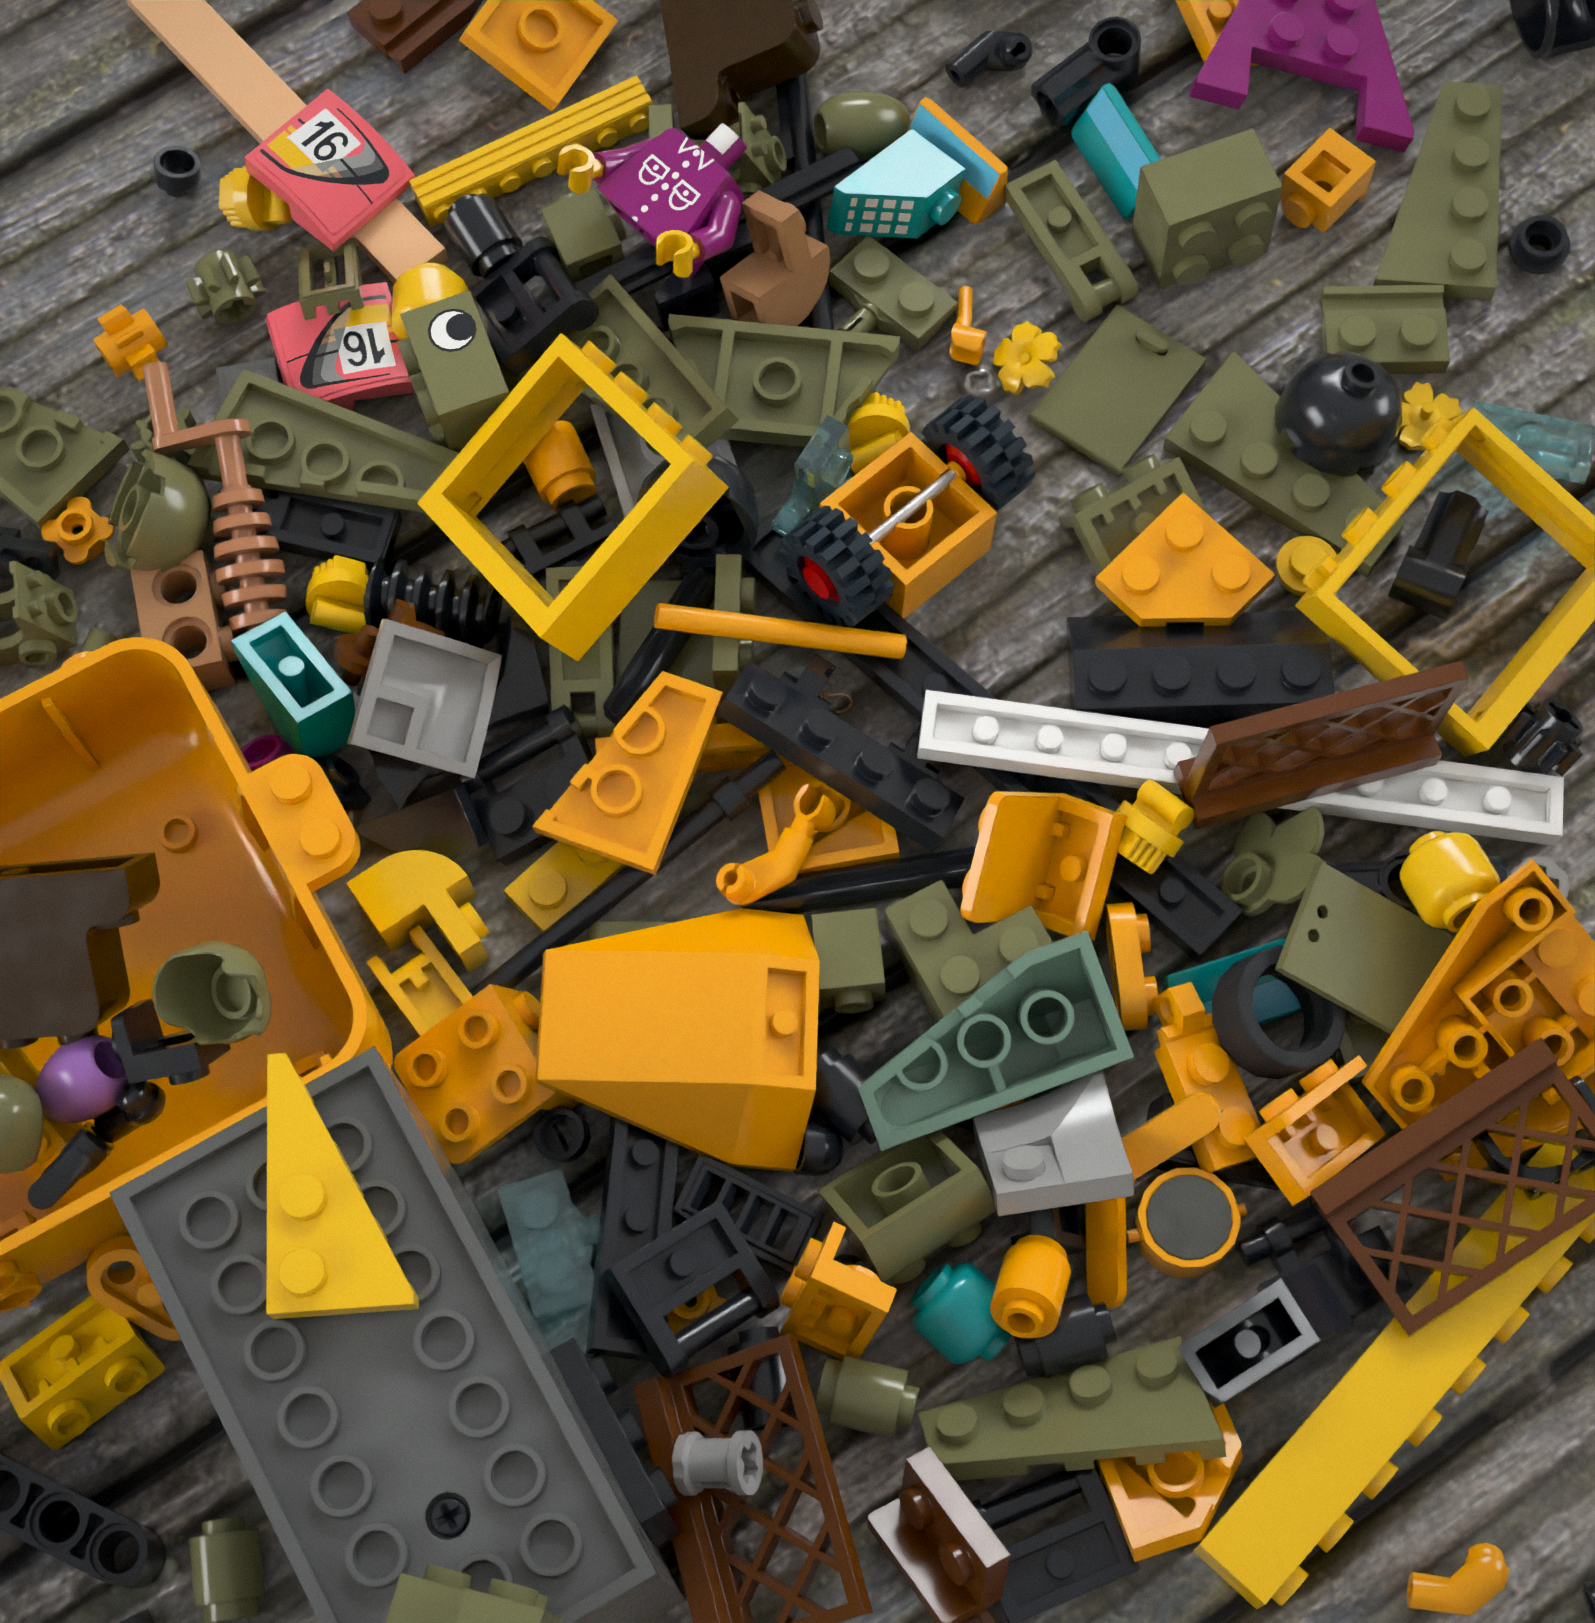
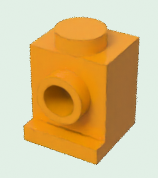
[1279,128,1376,233]

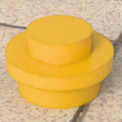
[1275,536,1337,597]

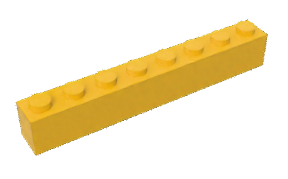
[1192,1143,1595,1609]

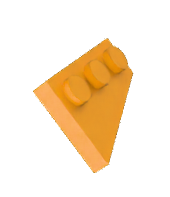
[532,671,724,876]

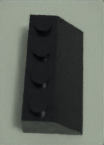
[1066,611,1334,729]

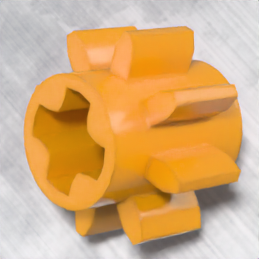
[92,304,168,382]

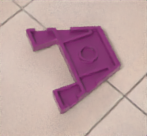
[1189,0,1414,152]

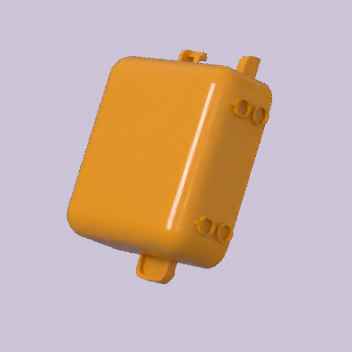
[0,637,393,1313]

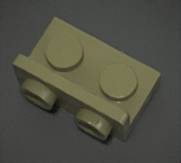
[1058,454,1209,575]

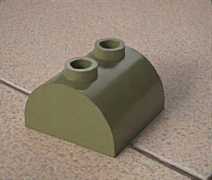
[817,1130,996,1284]

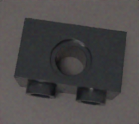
[1178,1263,1354,1408]

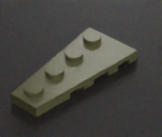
[1373,81,1502,300]
[532,274,739,449]
[1163,350,1405,578]
[187,369,459,513]
[0,386,130,530]
[918,1336,1227,1481]

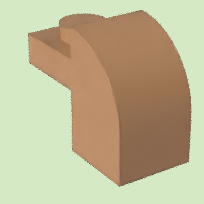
[720,190,830,326]

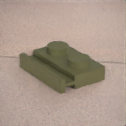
[1320,285,1450,374]

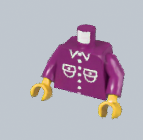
[557,123,747,278]

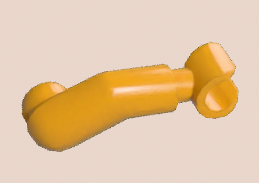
[716,784,836,906]

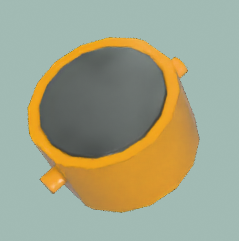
[1126,1168,1247,1278]

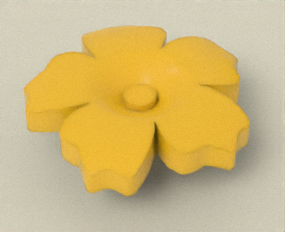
[993,321,1062,395]
[1398,382,1462,451]

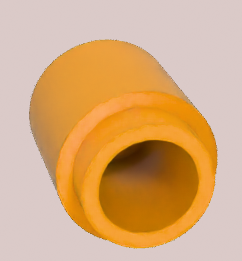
[523,421,597,512]
[990,1235,1071,1338]

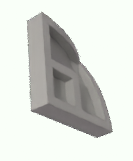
[347,619,502,778]
[972,1070,1134,1216]

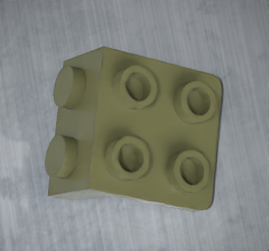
[617,554,756,699]

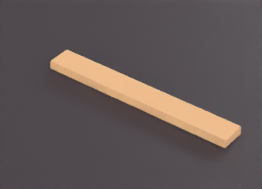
[126,0,448,283]

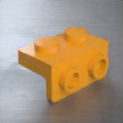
[1244,1055,1386,1206]

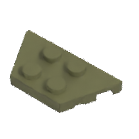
[668,314,900,450]

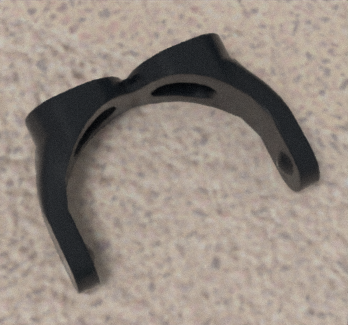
[1473,1075,1595,1201]
[28,1121,115,1210]

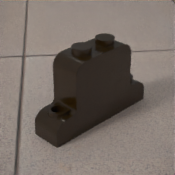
[660,0,823,140]
[0,852,160,1049]

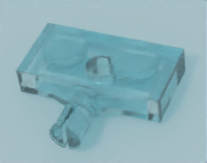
[1461,400,1595,484]
[771,415,853,536]
[497,1168,600,1320]

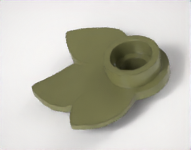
[1221,806,1327,917]

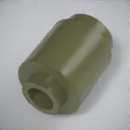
[815,1355,919,1439]
[189,1517,266,1623]

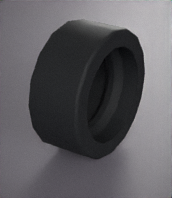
[1212,945,1346,1080]

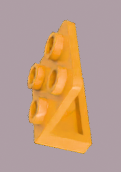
[960,791,1127,941]
[394,984,581,1164]

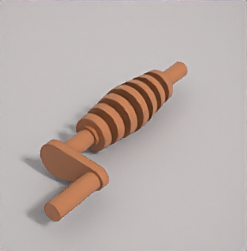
[143,362,287,712]

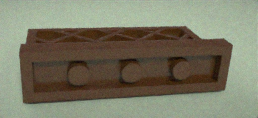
[1173,660,1469,830]
[1310,1037,1595,1337]
[633,1334,873,1623]

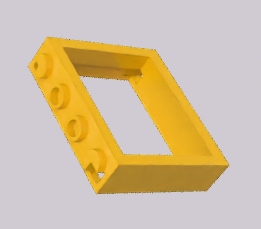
[417,333,729,662]
[1295,407,1595,757]

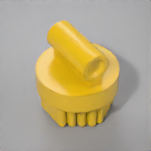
[219,165,292,231]
[842,392,910,474]
[305,555,370,635]
[1116,780,1194,874]

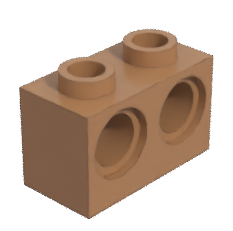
[130,550,239,691]

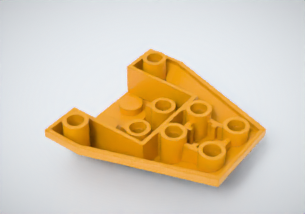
[1361,859,1595,1182]
[535,908,820,1172]

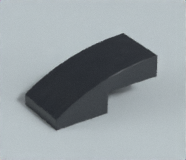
[654,222,754,330]

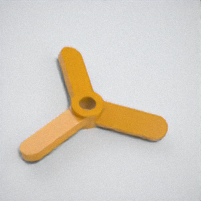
[992,1092,1221,1310]

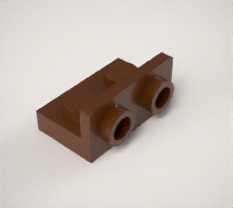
[867,1447,1010,1623]

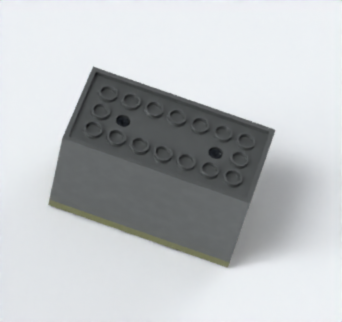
[109,1046,686,1623]

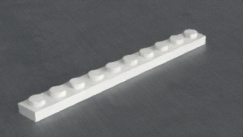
[917,690,1564,846]

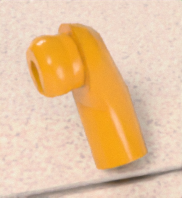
[1407,1543,1509,1616]

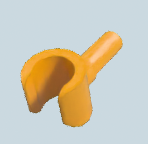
[949,286,987,366]

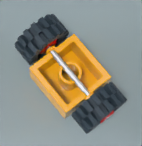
[780,395,1035,628]

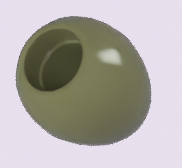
[814,91,910,161]

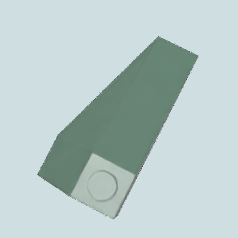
[857,930,1134,1151]

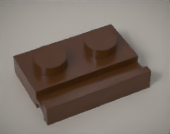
[347,0,483,74]

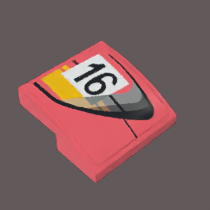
[244,88,415,252]
[266,282,414,411]

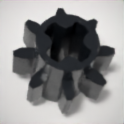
[1503,699,1583,777]

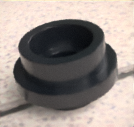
[1508,215,1570,274]

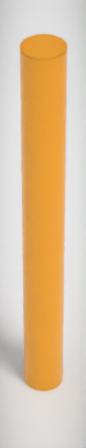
[654,603,907,660]

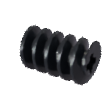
[364,556,503,649]

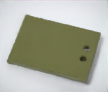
[1027,304,1207,477]
[1275,862,1455,1034]

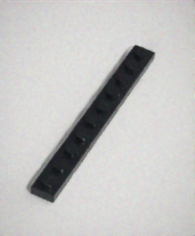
[743,509,1244,963]

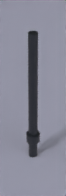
[469,749,786,996]

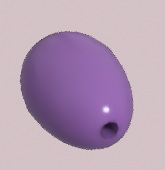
[35,1034,128,1123]

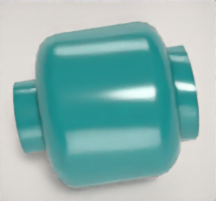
[910,1262,1011,1365]

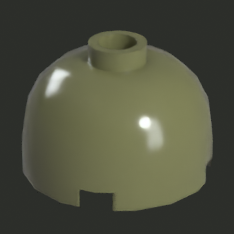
[104,449,216,573]

